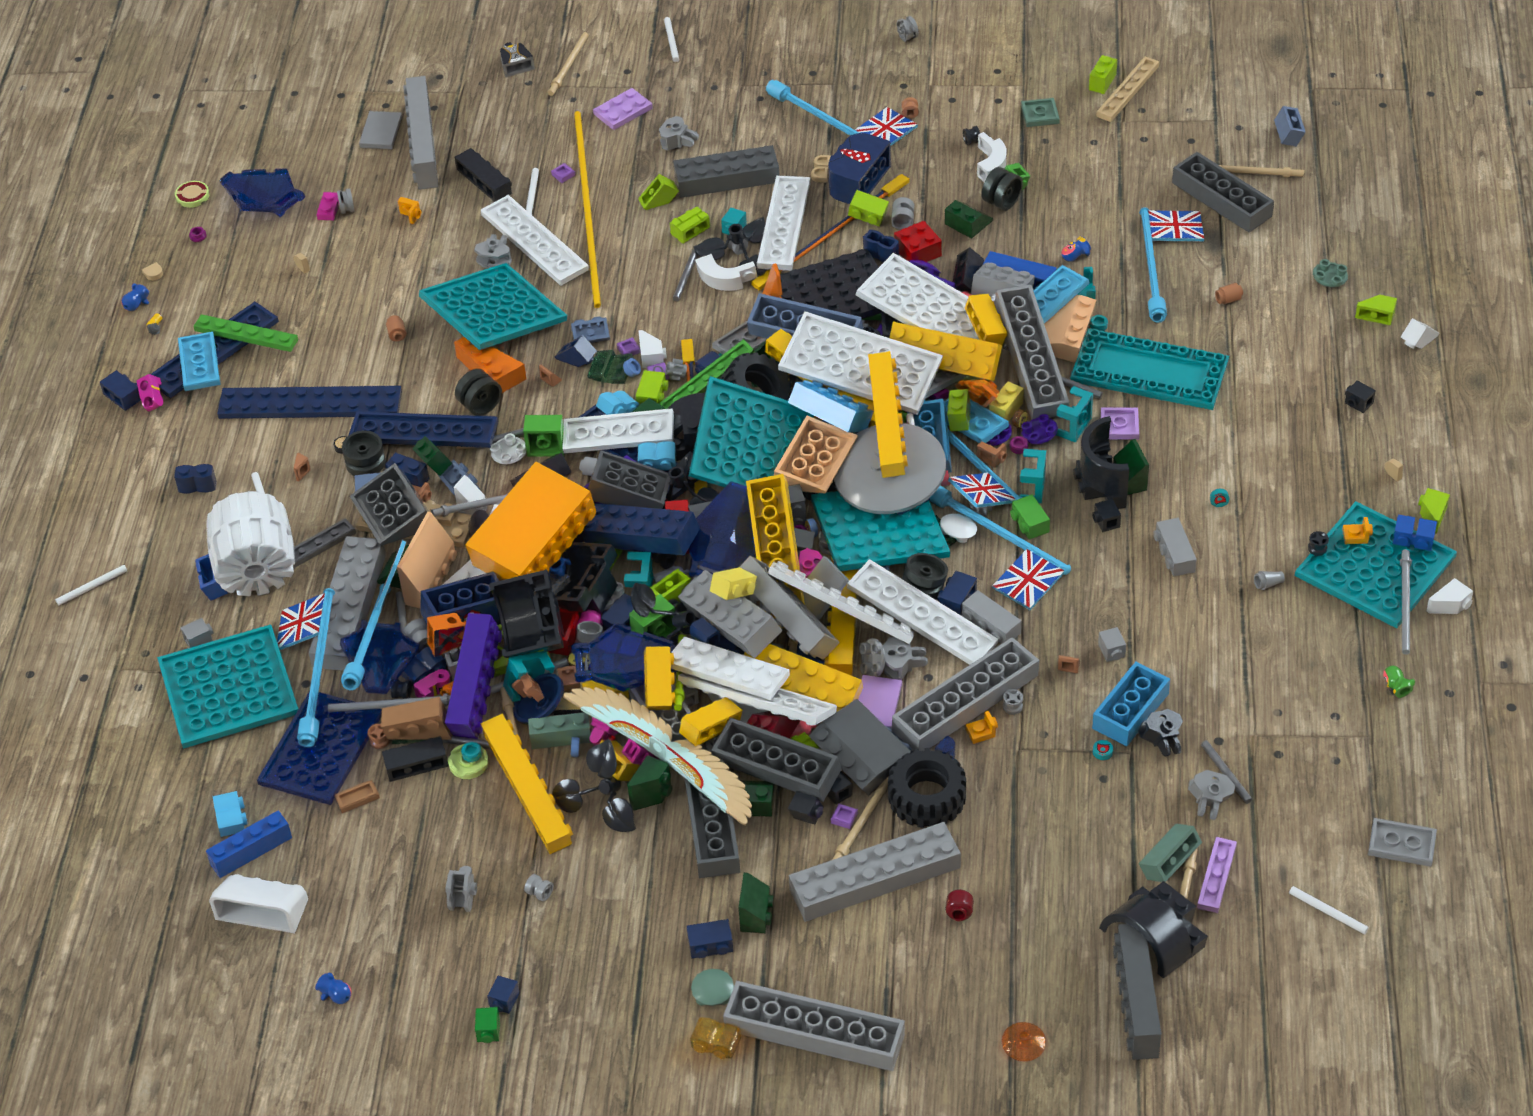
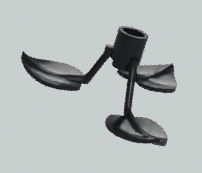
[694,217,767,277]
[662,451,721,509]
[631,583,699,653]
[552,739,636,832]

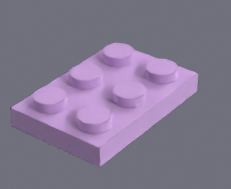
[593,88,653,130]

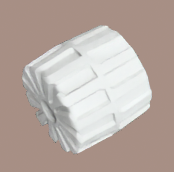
[206,491,295,596]

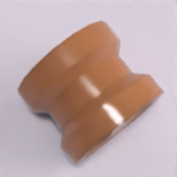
[902,97,919,119]
[368,724,390,749]

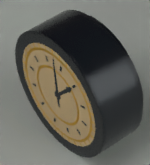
[333,436,347,454]

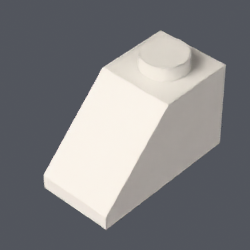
[1401,318,1439,349]
[639,330,667,368]
[454,475,487,515]
[1427,578,1473,614]

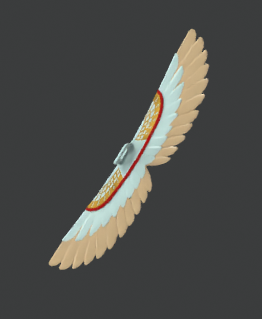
[564,687,752,826]

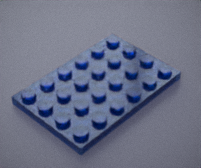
[257,691,382,805]

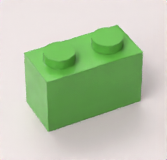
[1010,494,1050,540]

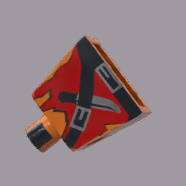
[427,613,466,657]

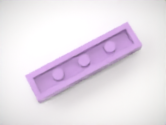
[1197,837,1237,913]

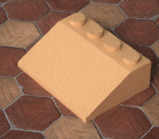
[1044,295,1096,363]
[774,416,858,493]
[397,512,457,608]

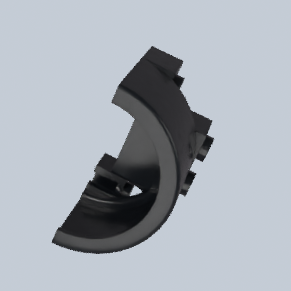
[668,393,705,461]
[1073,416,1129,509]
[535,542,618,614]
[489,570,565,658]
[1099,881,1208,978]

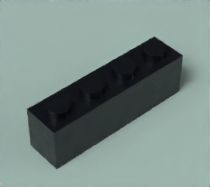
[455,148,512,202]

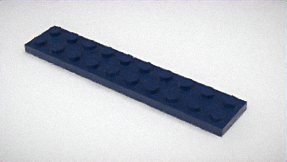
[217,386,402,419]

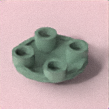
[1313,259,1348,287]
[691,969,734,1006]

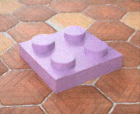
[1101,407,1139,440]

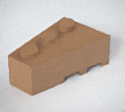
[381,697,452,740]

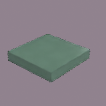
[1021,98,1060,127]

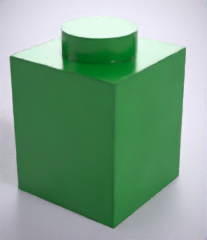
[475,1007,500,1043]

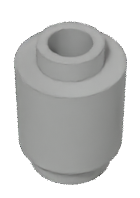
[579,456,598,476]

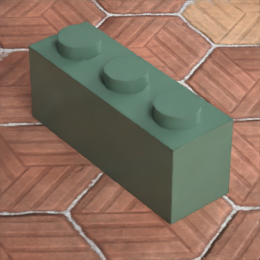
[528,712,591,749]
[1138,824,1202,882]

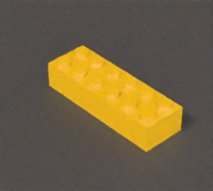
[889,322,1002,381]
[744,644,863,712]

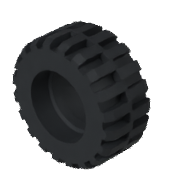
[720,352,792,401]
[888,748,966,828]

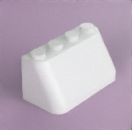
[209,874,308,933]

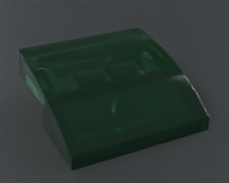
[587,350,634,384]

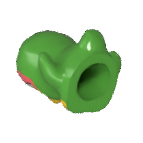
[1383,666,1415,698]

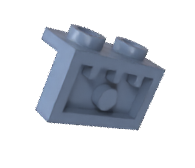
[571,317,610,343]
[437,459,480,496]

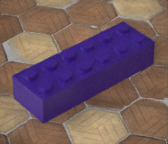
[445,613,502,739]

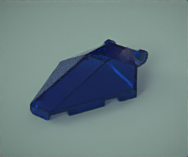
[220,168,305,217]
[688,481,756,577]
[340,620,419,694]
[572,623,678,692]

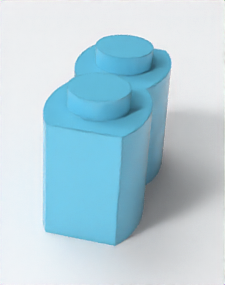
[596,391,639,415]
[638,441,676,471]
[212,791,248,837]

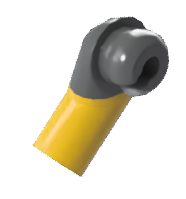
[146,313,162,335]

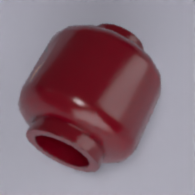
[945,889,974,921]

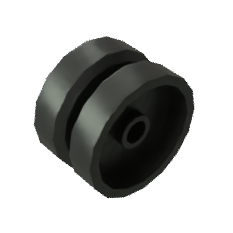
[981,166,1023,211]
[455,369,502,416]
[342,430,386,476]
[902,553,948,599]

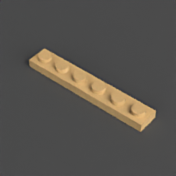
[1096,56,1159,122]

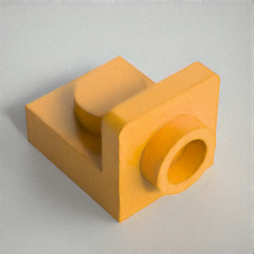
[398,197,421,224]
[1342,517,1373,544]
[965,711,998,744]

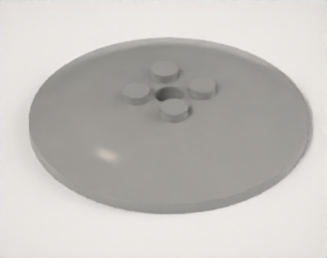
[834,423,946,514]

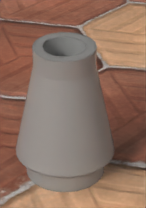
[1254,571,1285,590]

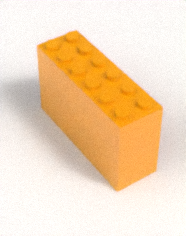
[465,462,596,581]

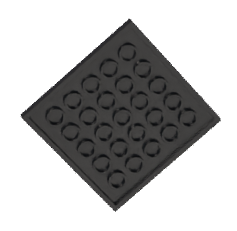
[780,249,881,319]

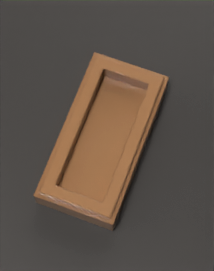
[334,780,380,813]

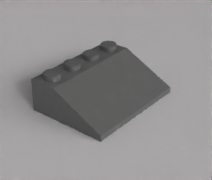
[588,450,670,509]
[350,463,429,546]
[809,699,912,796]

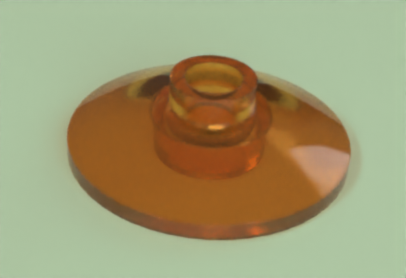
[1002,1022,1046,1061]

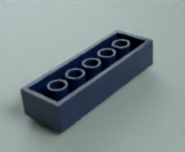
[581,503,700,555]

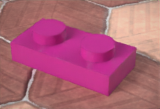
[316,192,339,221]

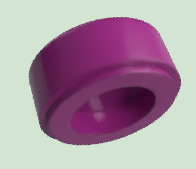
[1010,436,1028,454]

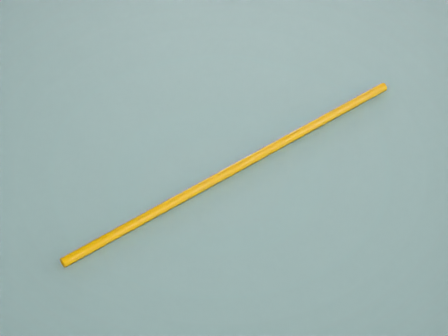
[574,111,601,308]

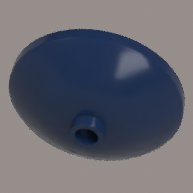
[513,673,564,724]

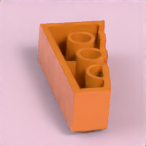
[454,337,527,393]

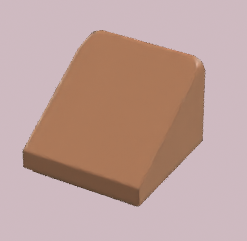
[539,365,562,387]
[294,453,310,481]
[1058,655,1080,673]

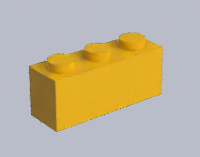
[965,294,1007,345]
[644,647,675,710]
[679,697,743,746]

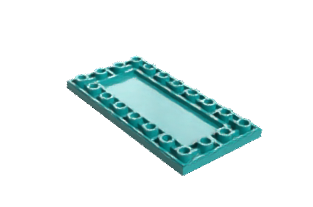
[1070,328,1229,410]

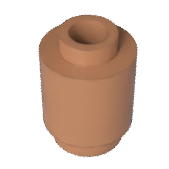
[1215,283,1243,305]
[386,315,406,341]

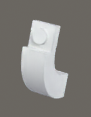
[977,132,1006,182]
[695,254,758,291]

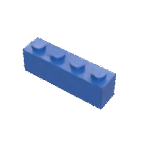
[983,251,1057,290]
[206,810,292,878]

